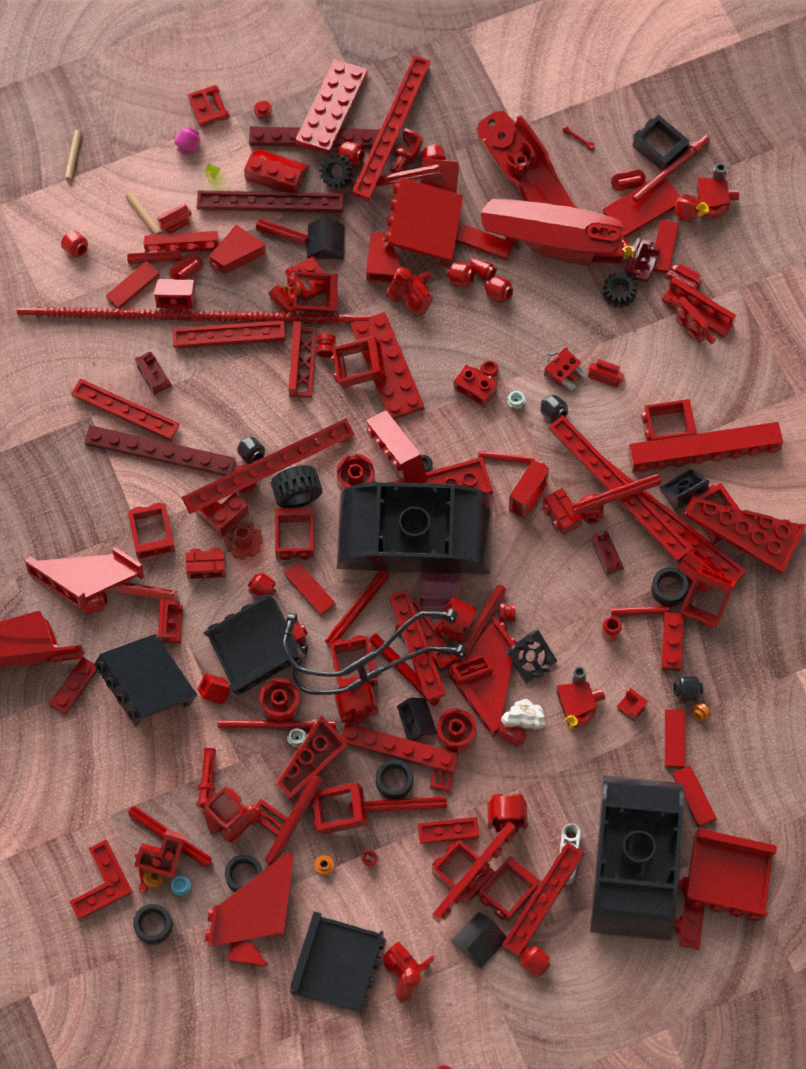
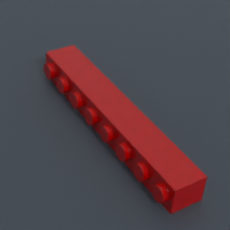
[628,422,783,473]

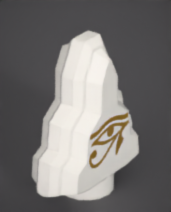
[501,698,546,730]

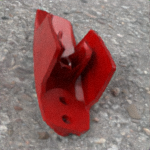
[476,111,576,208]
[481,199,624,266]
[0,611,85,667]

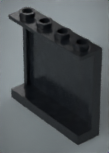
[203,594,305,696]
[94,634,197,727]
[290,911,387,1013]

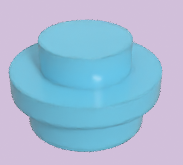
[171,876,191,896]

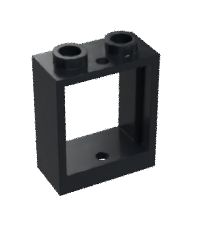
[632,115,690,171]

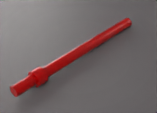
[632,135,710,203]
[218,719,336,729]

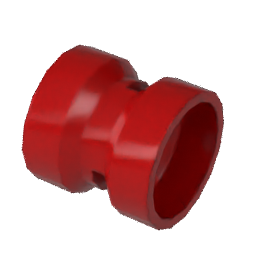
[316,333,336,358]

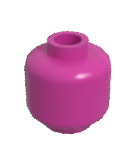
[174,127,201,155]

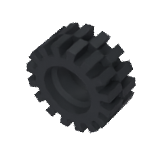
[319,155,355,188]
[603,271,637,308]

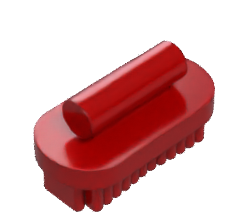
[610,169,646,191]
[157,204,192,234]
[169,254,203,280]
[667,263,702,290]
[588,359,624,387]

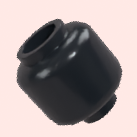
[540,395,568,423]
[237,436,265,464]
[673,676,703,701]

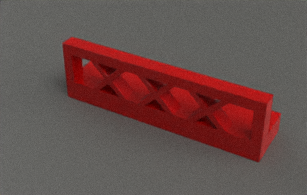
[143,231,218,253]
[662,277,736,338]
[288,321,317,398]

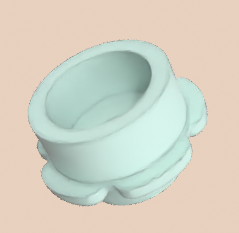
[507,391,526,409]
[287,729,306,748]

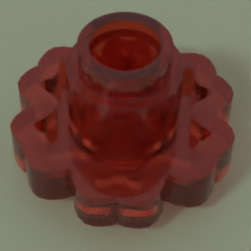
[224,521,263,560]

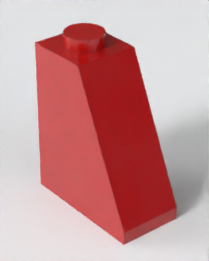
[209,225,266,274]
[366,232,401,283]

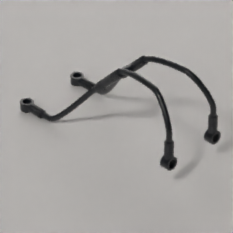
[282,609,467,695]

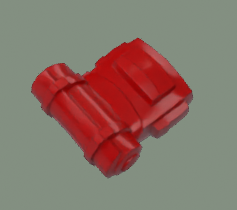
[386,267,433,317]
[204,786,262,843]
[383,941,434,1001]

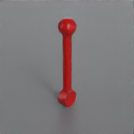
[562,126,594,150]
[134,852,148,893]

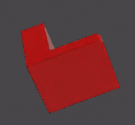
[197,673,230,704]
[617,688,648,722]

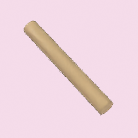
[65,130,82,181]
[126,192,162,235]

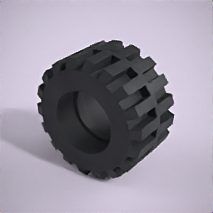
[271,465,323,508]

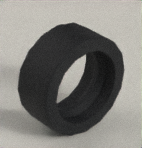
[651,567,689,606]
[375,759,413,799]
[225,854,263,892]
[133,904,172,944]

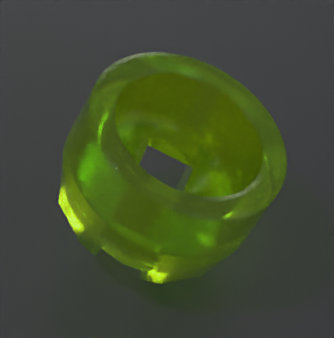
[205,163,221,178]

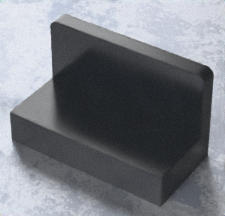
[397,698,437,741]

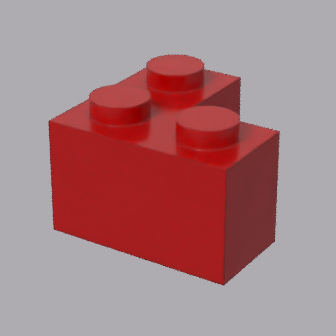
[196,492,249,538]
[134,829,186,878]

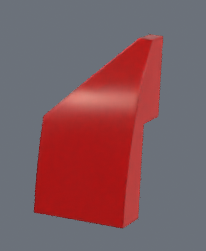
[228,941,268,967]

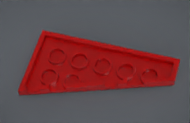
[684,498,806,574]

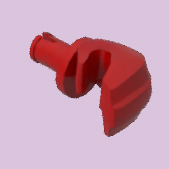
[390,129,424,173]

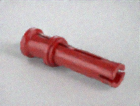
[196,747,216,809]

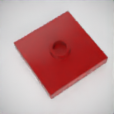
[421,158,460,193]

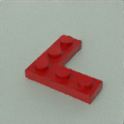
[69,840,133,920]

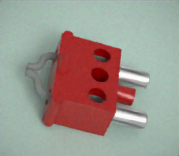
[543,347,588,391]

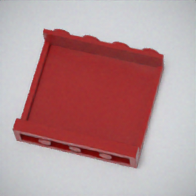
[383,177,463,267]
[685,828,777,921]

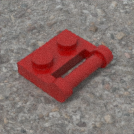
[187,85,230,127]
[285,256,326,301]

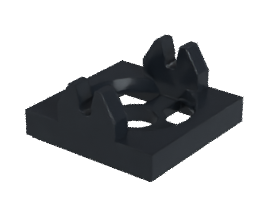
[505,629,557,683]

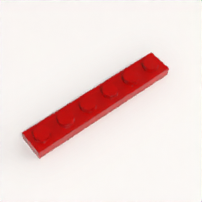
[172,321,285,349]
[71,378,180,441]
[389,589,446,702]
[341,723,459,774]
[433,822,516,923]
[502,842,585,956]

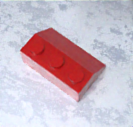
[244,149,309,192]

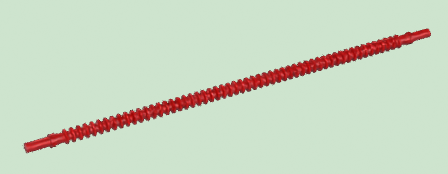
[17,306,369,324]

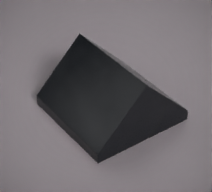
[307,216,345,259]
[659,469,710,511]
[451,912,507,969]

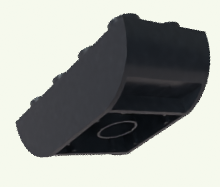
[337,482,493,574]
[590,775,684,941]

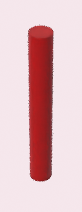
[478,451,535,464]
[611,606,670,616]

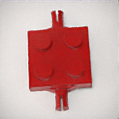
[669,295,716,345]

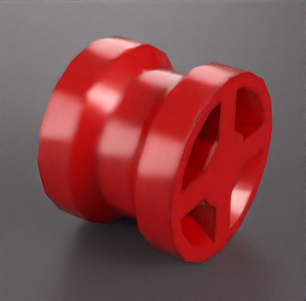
[499,603,516,623]

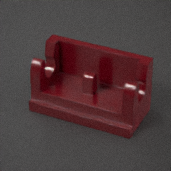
[624,238,661,282]
[135,352,172,395]
[591,530,624,576]

